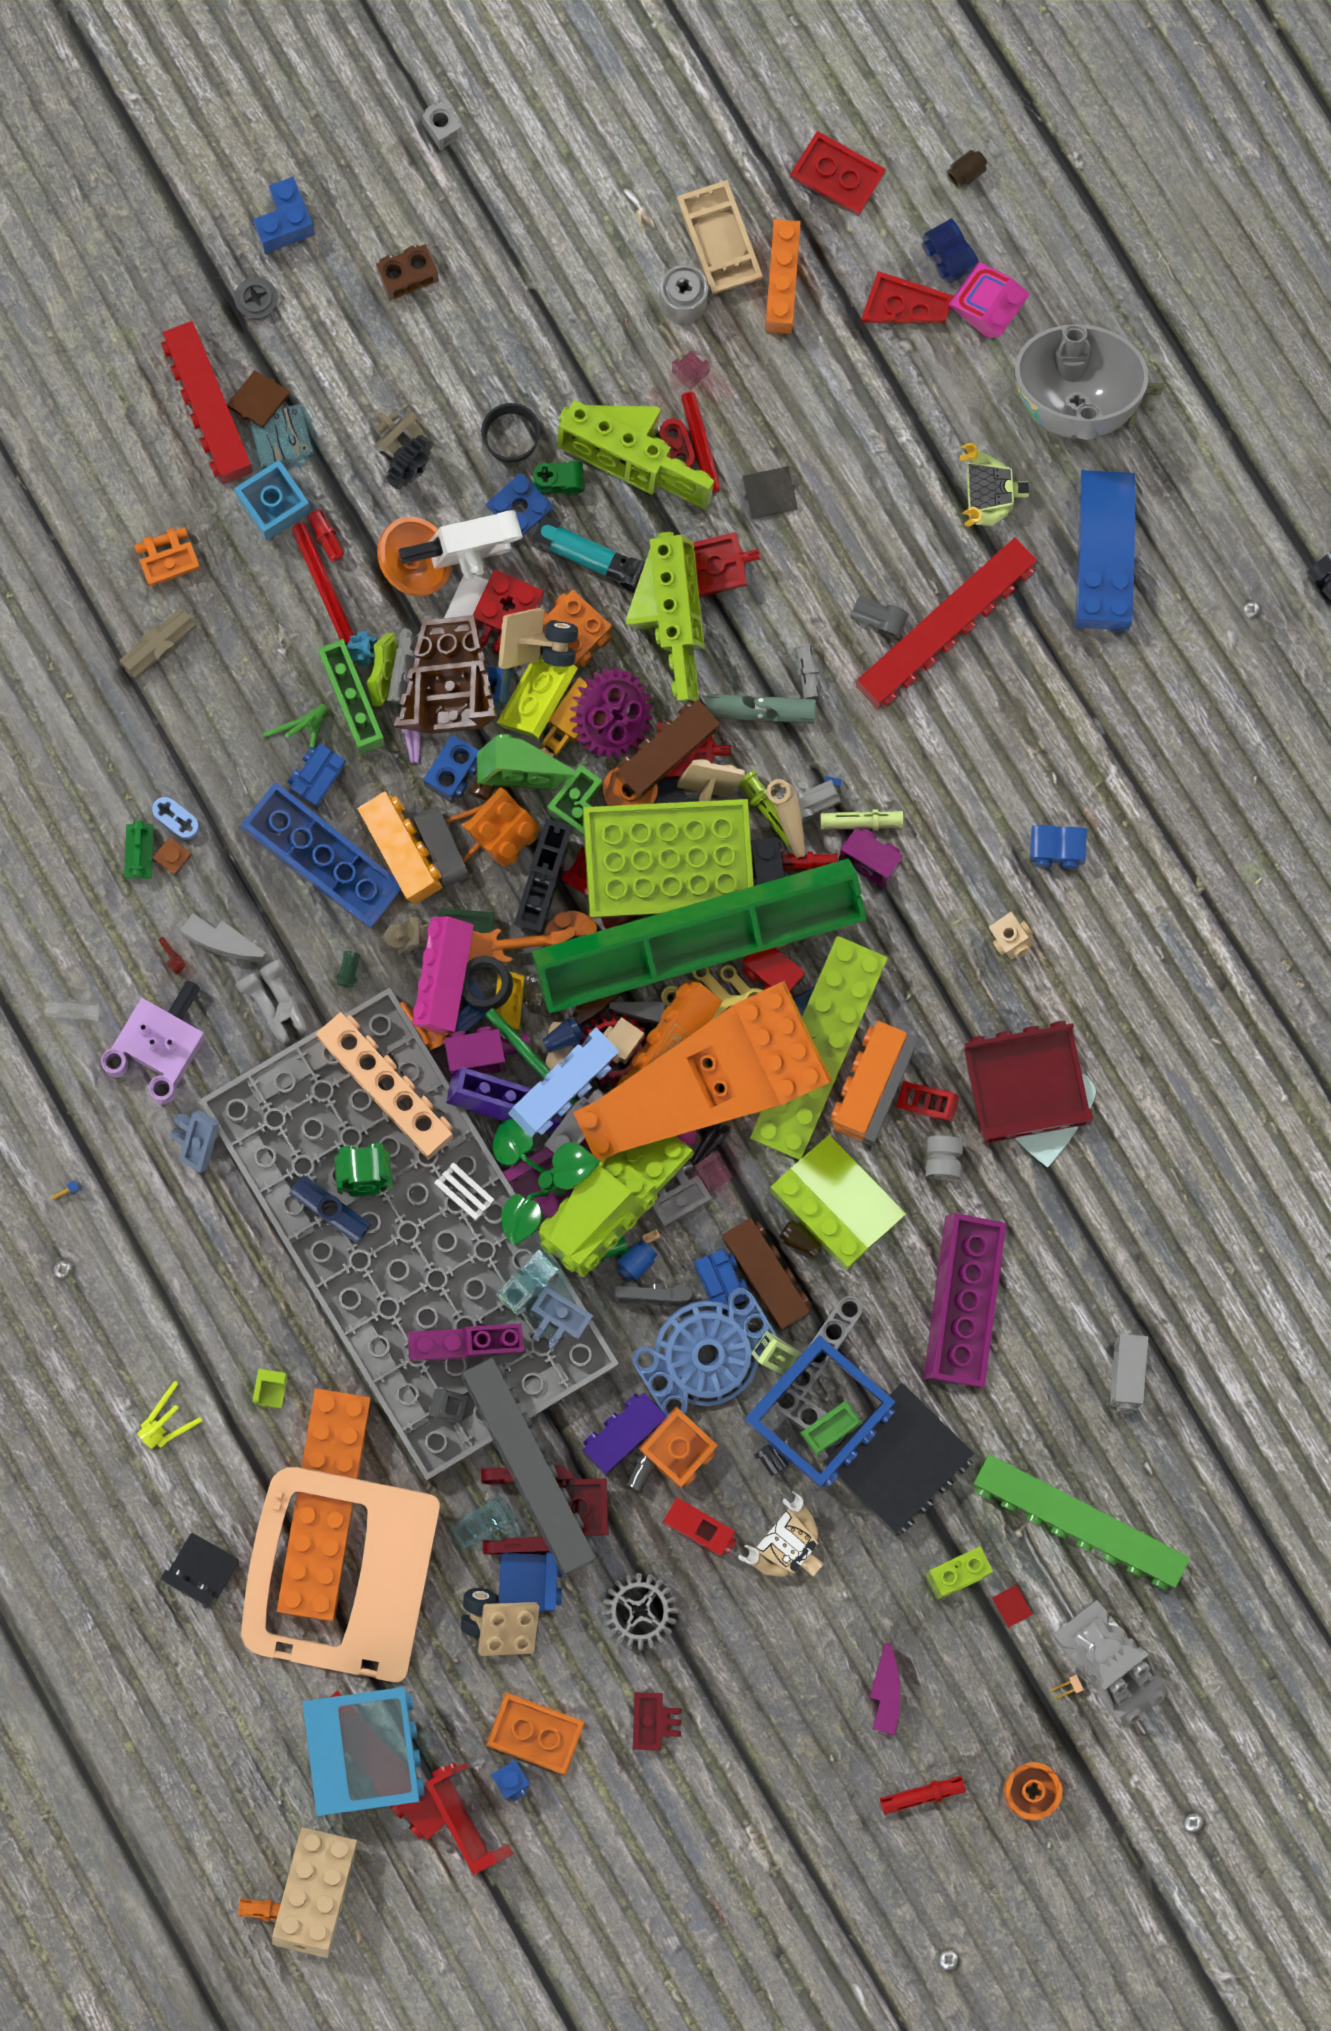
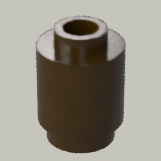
[947,150,987,188]

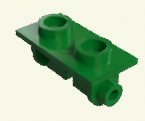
[124,821,154,879]

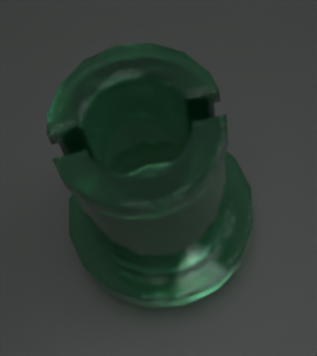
[336,951,360,988]

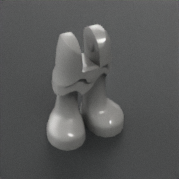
[235,959,307,1045]

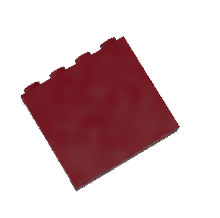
[963,1021,1093,1144]

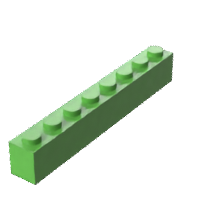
[972,1454,1190,1591]

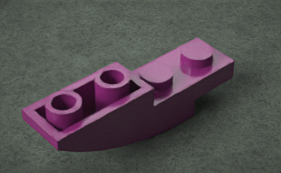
[407,1323,524,1361]

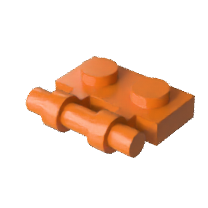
[134,526,200,587]

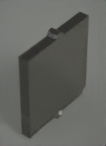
[742,466,798,519]

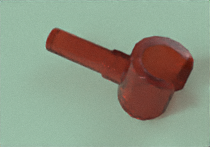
[158,937,185,974]

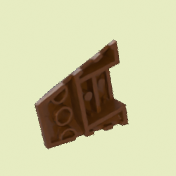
[394,615,496,734]

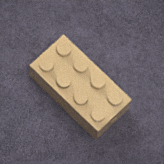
[272,1827,357,1958]

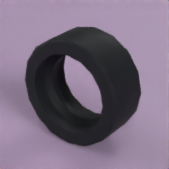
[462,956,513,1011]

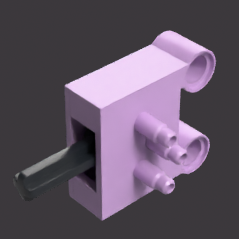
[101,981,206,1105]

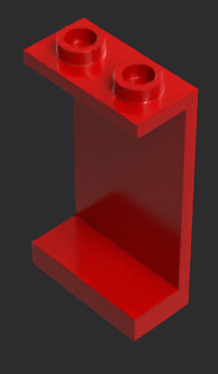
[425,1762,514,1875]

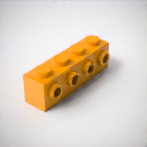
[357,791,443,905]

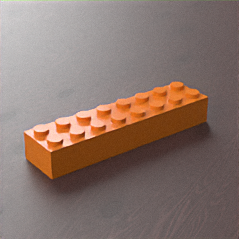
[277,1388,372,1623]

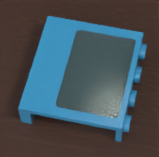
[302,1687,425,1817]

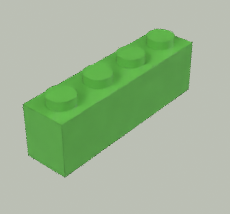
[318,639,385,755]

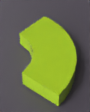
[367,632,397,706]

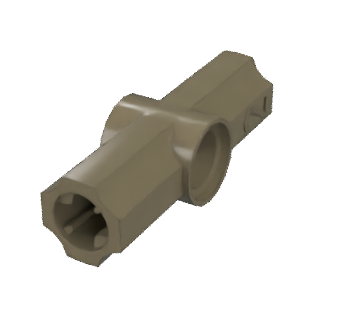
[119,608,197,679]

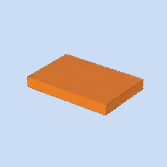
[486,1692,585,1776]

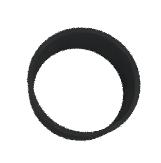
[481,403,541,463]

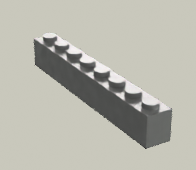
[461,1358,597,1578]

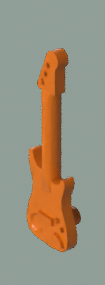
[467,927,576,962]

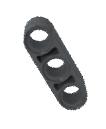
[413,806,469,888]

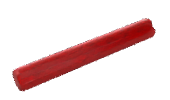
[681,391,721,494]

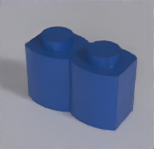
[1030,825,1087,869]

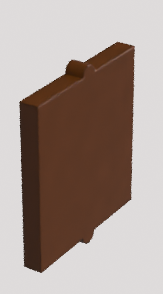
[227,370,291,428]

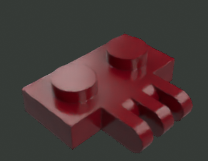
[632,1692,682,1751]

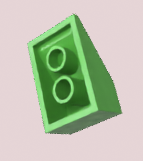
[477,734,574,790]

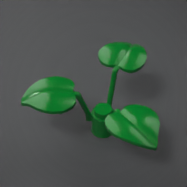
[493,1119,600,1246]

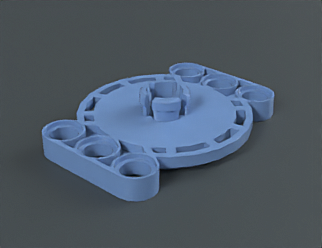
[632,1288,777,1416]

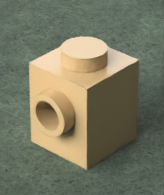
[603,1017,644,1064]

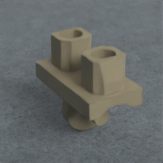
[373,411,423,459]
[384,917,430,955]

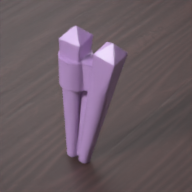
[402,729,420,763]

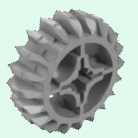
[602,1573,678,1650]

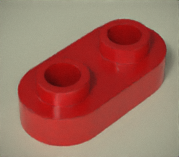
[659,418,695,468]

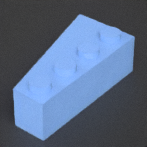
[508,1028,619,1138]

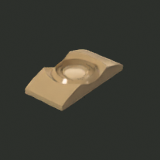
[677,180,763,295]

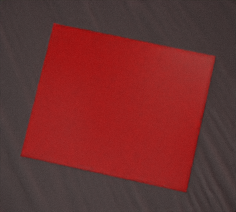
[992,1585,1033,1628]

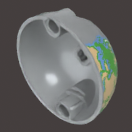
[1015,325,1149,440]

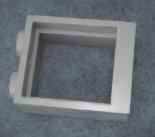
[1110,1334,1148,1413]

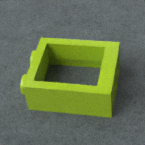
[926,1546,993,1600]

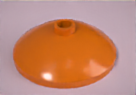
[377,517,452,597]

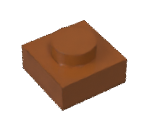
[153,836,192,876]

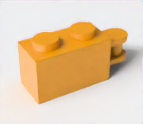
[541,677,597,756]

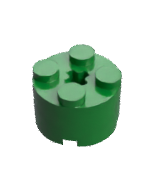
[334,1143,393,1197]

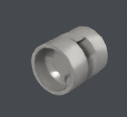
[925,1136,963,1180]

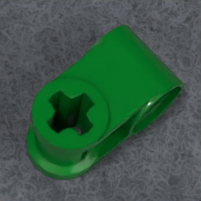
[532,461,584,494]

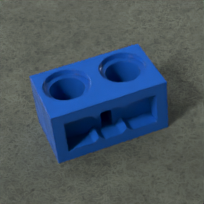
[423,735,479,802]

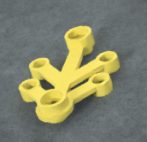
[661,965,763,1020]

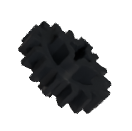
[386,435,433,490]

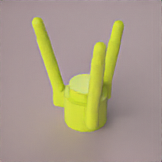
[137,1381,202,1449]

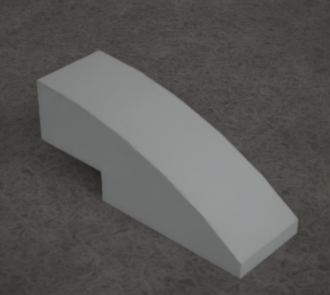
[180,913,268,962]

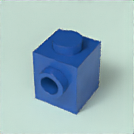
[491,1760,531,1802]

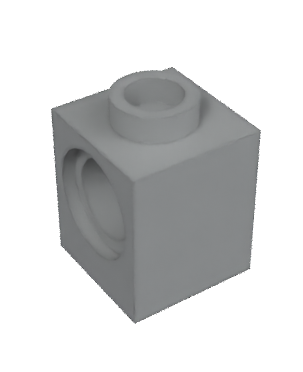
[422,101,463,150]

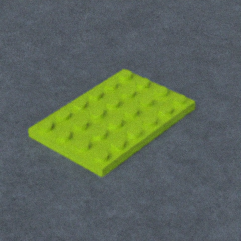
[582,799,754,918]

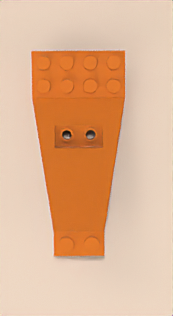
[573,981,832,1161]

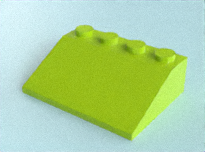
[770,1135,906,1272]

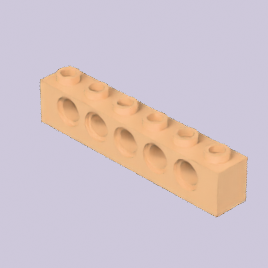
[316,1012,453,1160]

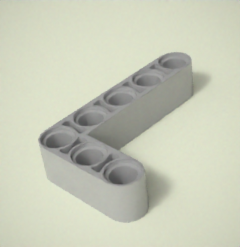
[774,1296,862,1447]

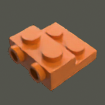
[464,787,541,867]
[638,1407,718,1487]

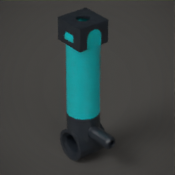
[532,515,645,593]

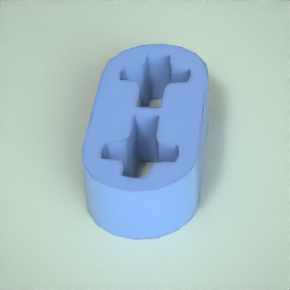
[152,797,199,840]

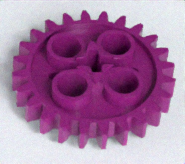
[570,668,653,758]

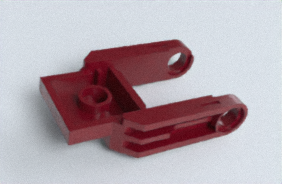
[481,1465,609,1555]

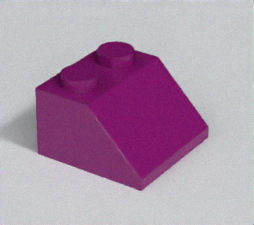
[838,828,903,889]

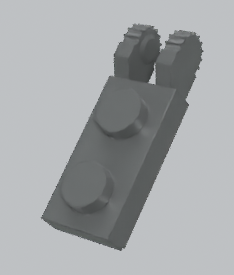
[614,1283,693,1307]

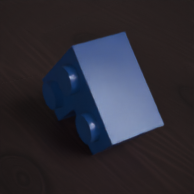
[253,177,315,254]

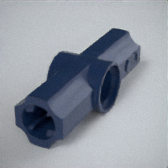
[289,1175,371,1244]

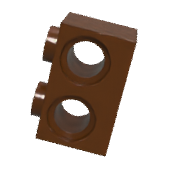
[376,244,439,301]

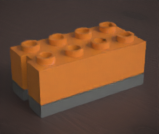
[830,1021,919,1147]

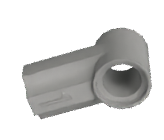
[796,780,841,823]

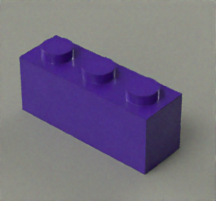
[582,1393,667,1477]

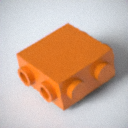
[542,589,612,668]

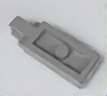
[545,1089,605,1153]

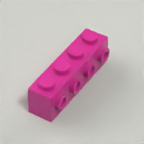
[412,916,474,1033]

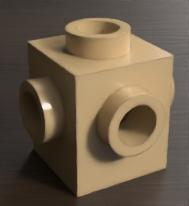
[989,912,1034,960]

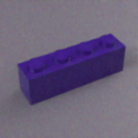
[446,1067,561,1135]

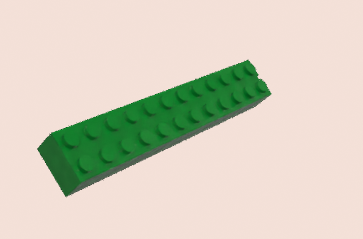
[531,858,867,1014]

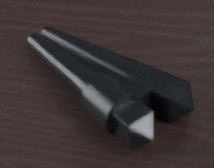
[691,1123,731,1168]

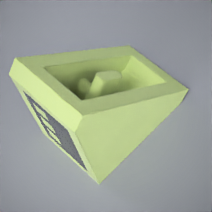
[751,1331,802,1375]

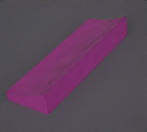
[923,1213,1006,1388]

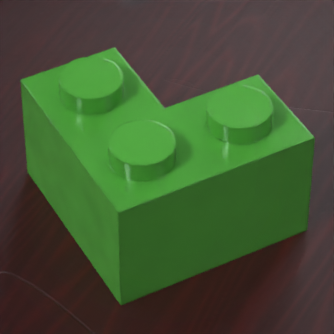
[547,764,602,842]

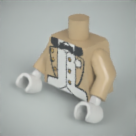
[738,1491,824,1577]

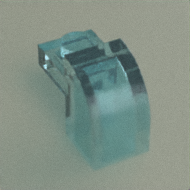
[496,1248,561,1314]

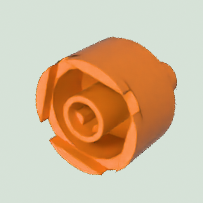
[1003,1762,1062,1821]

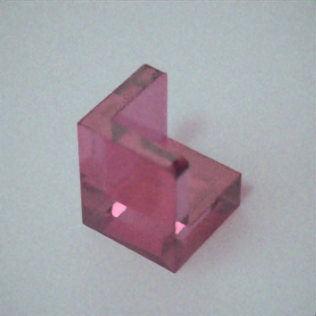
[672,351,710,390]
[694,1151,733,1193]

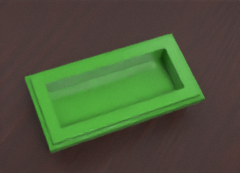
[800,1401,862,1456]

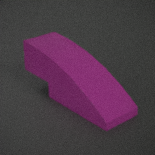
[869,1643,900,1736]

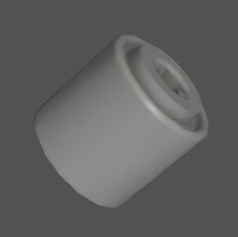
[660,264,708,325]

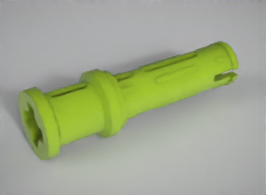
[737,770,790,847]

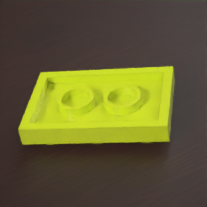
[497,654,578,738]

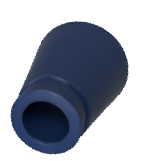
[542,1018,585,1053]

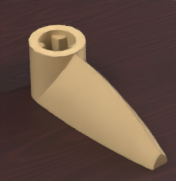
[767,779,805,858]

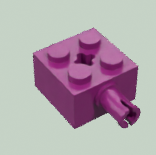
[444,1026,530,1078]

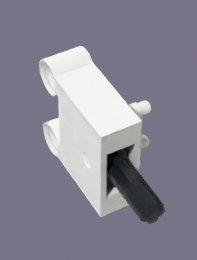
[398,510,523,581]

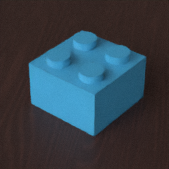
[234,460,311,541]

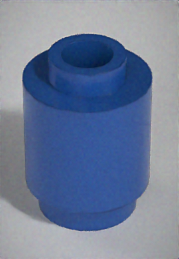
[617,1240,658,1281]

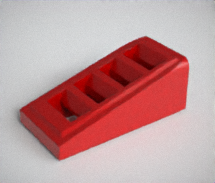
[896,1081,959,1123]

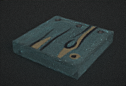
[249,404,314,469]

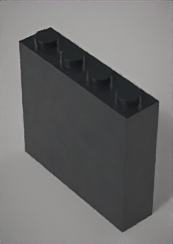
[822,1383,974,1536]

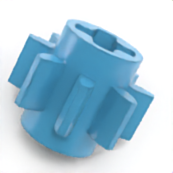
[347,631,378,666]

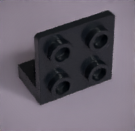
[160,1533,239,1609]

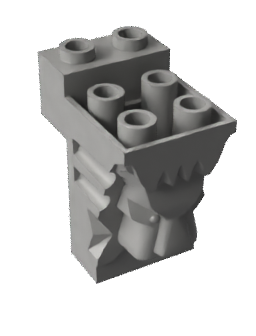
[1053,1600,1168,1727]

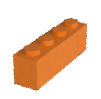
[765,219,801,334]

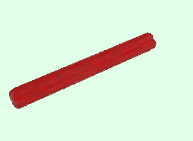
[292,522,354,646]

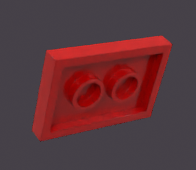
[790,131,886,216]

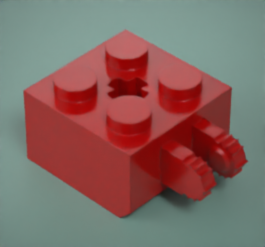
[473,569,544,655]

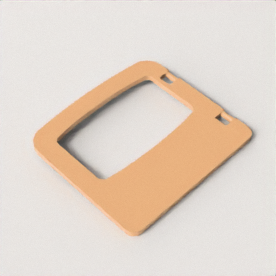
[241,1467,440,1682]

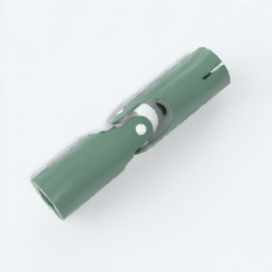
[706,694,816,724]

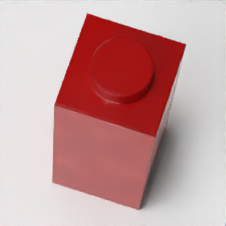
[662,1497,737,1558]

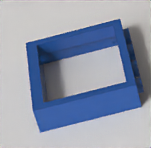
[745,1335,896,1489]

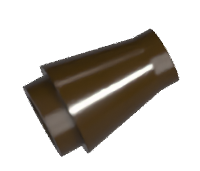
[779,1219,821,1258]

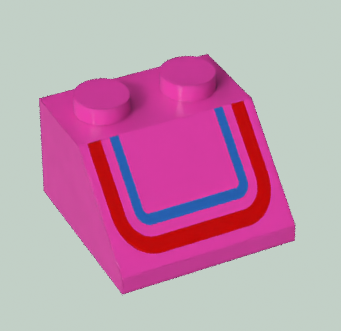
[948,262,1030,339]

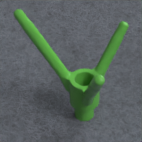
[263,703,328,748]

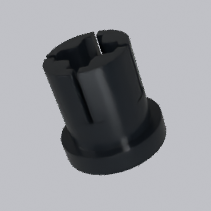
[753,1444,789,1476]

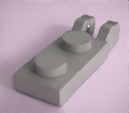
[386,628,419,705]

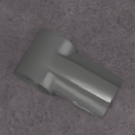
[850,595,909,640]

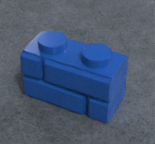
[287,743,347,809]
[694,1249,748,1313]

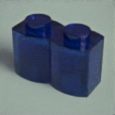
[922,218,979,284]

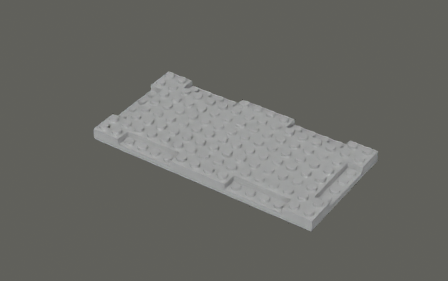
[199,987,619,1482]

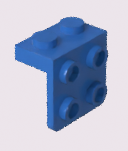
[499,1553,562,1612]

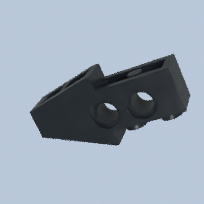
[514,818,573,934]

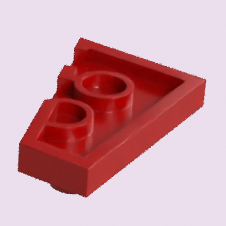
[861,271,954,323]

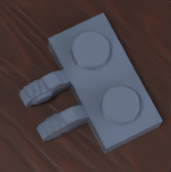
[170,1110,220,1173]
[531,1286,593,1350]

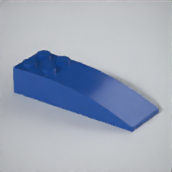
[1075,470,1135,631]
[238,782,401,928]

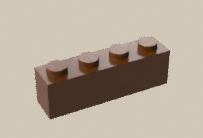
[616,700,720,800]
[722,1217,811,1332]

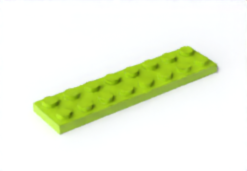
[750,936,888,1160]

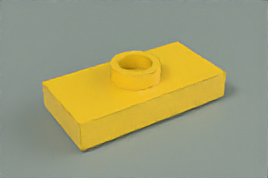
[495,972,524,1030]

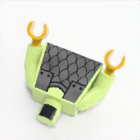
[959,443,1029,527]

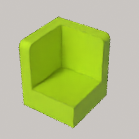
[252,1368,288,1409]

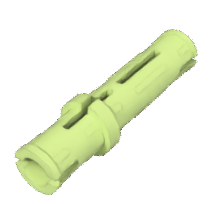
[820,809,903,831]

